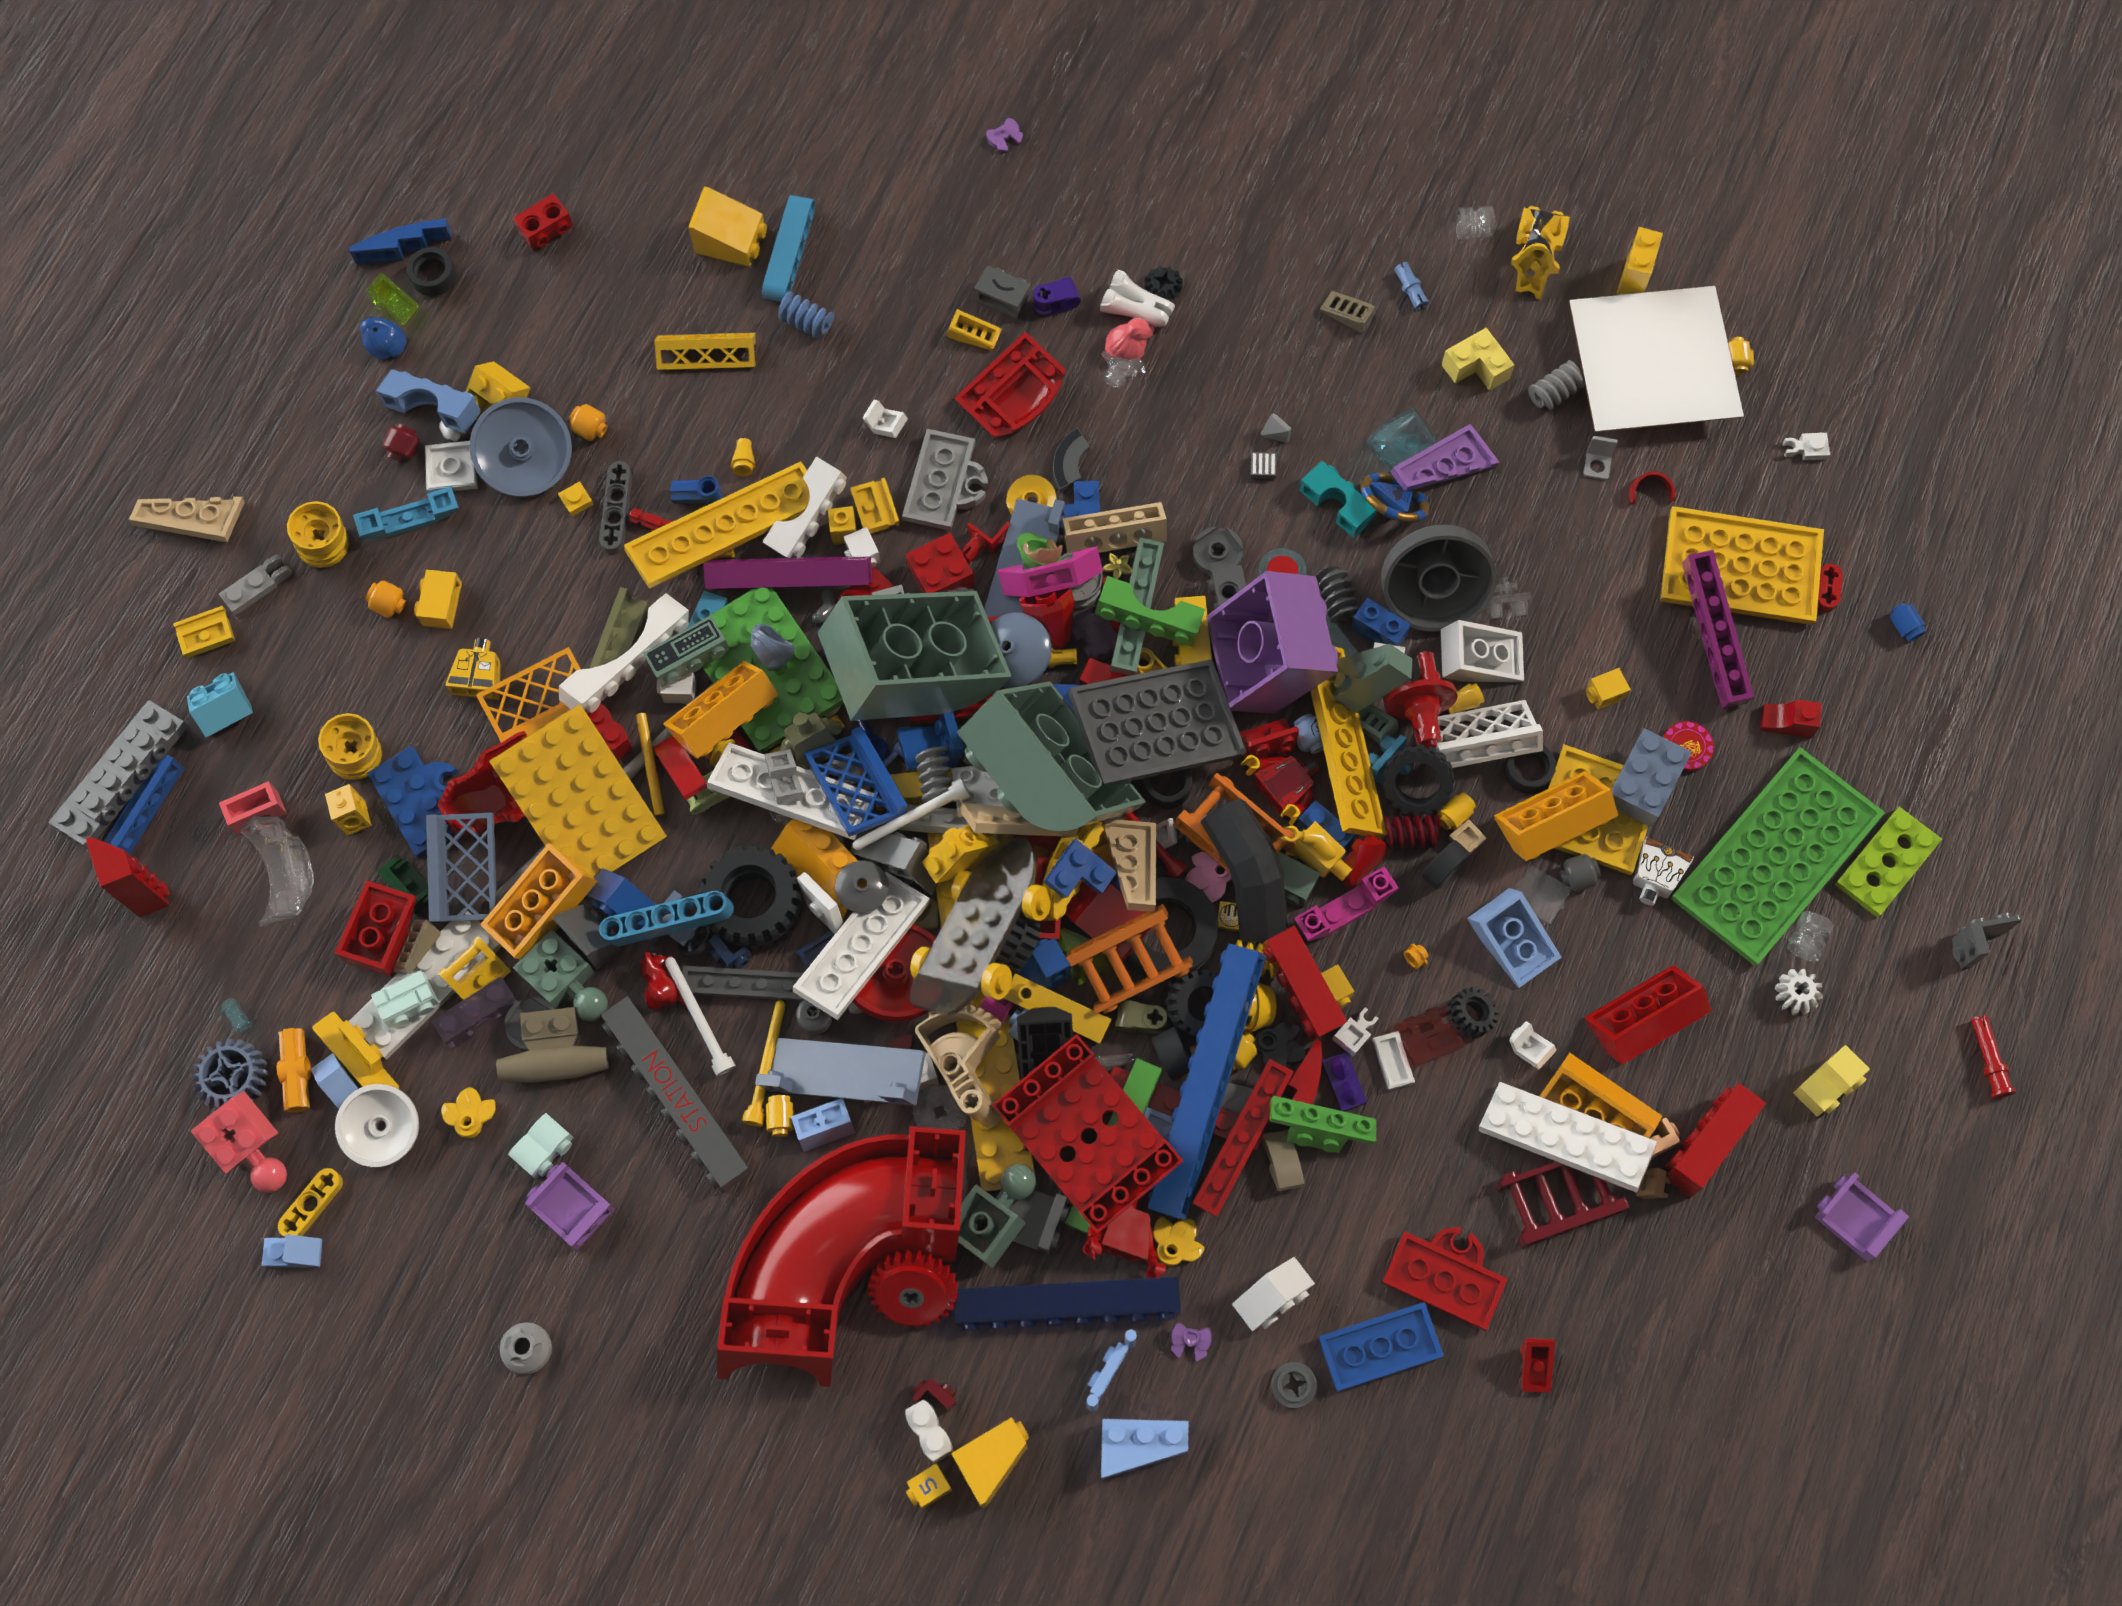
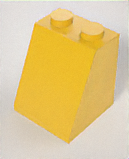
[688,186,767,267]
[952,1417,1029,1509]

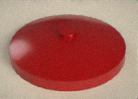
[852,924,950,1022]

